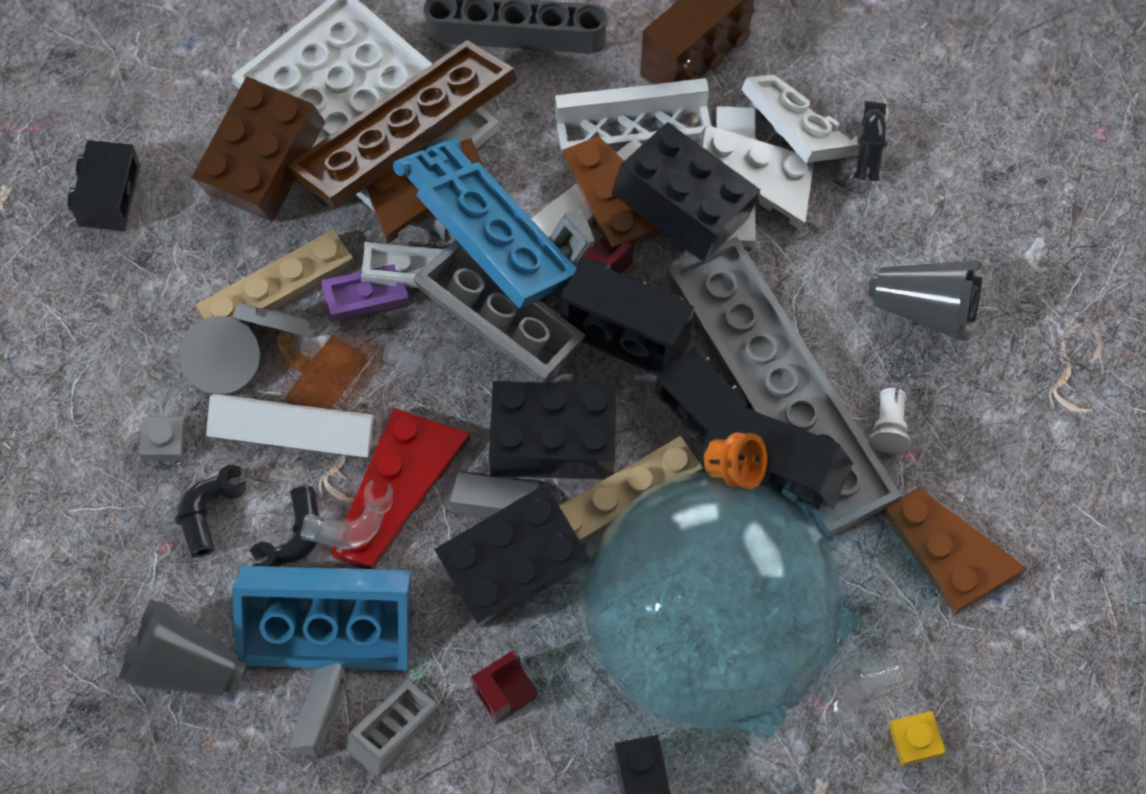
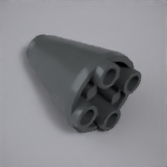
[119,599,247,696]

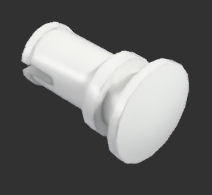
[869,388,911,454]

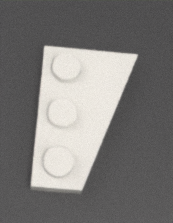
[741,75,860,163]
[699,125,814,230]

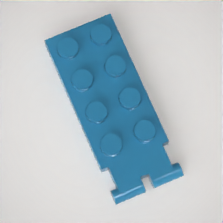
[393,138,577,309]

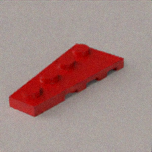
[331,408,471,570]

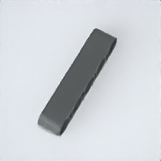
[423,0,607,54]

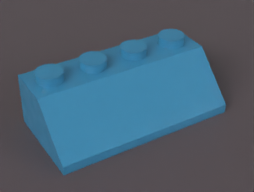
[232,566,412,671]

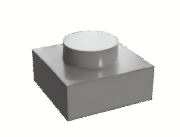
[139,417,186,461]

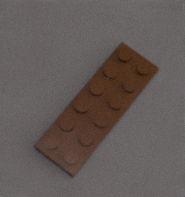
[287,40,517,209]

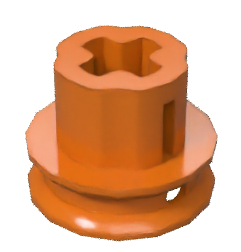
[704,432,767,490]

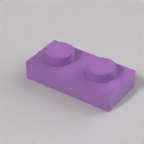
[321,264,409,322]

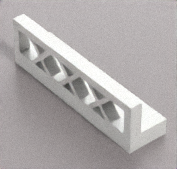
[555,78,711,155]

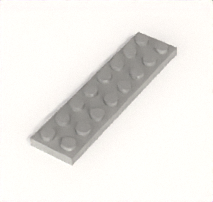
[667,236,902,538]

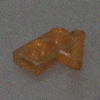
[277,332,367,409]

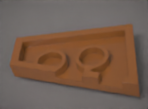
[563,136,663,254]
[365,138,484,244]
[883,487,1027,614]

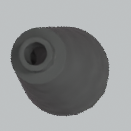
[868,261,983,341]

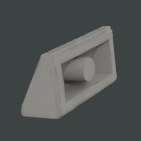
[549,209,594,297]
[450,473,539,518]
[289,663,347,759]

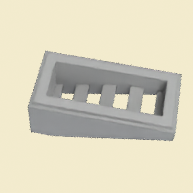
[346,679,439,776]

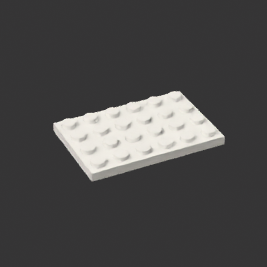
[232,0,500,211]

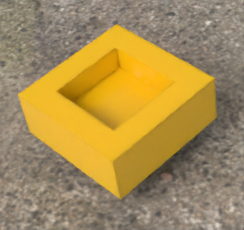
[888,711,946,767]

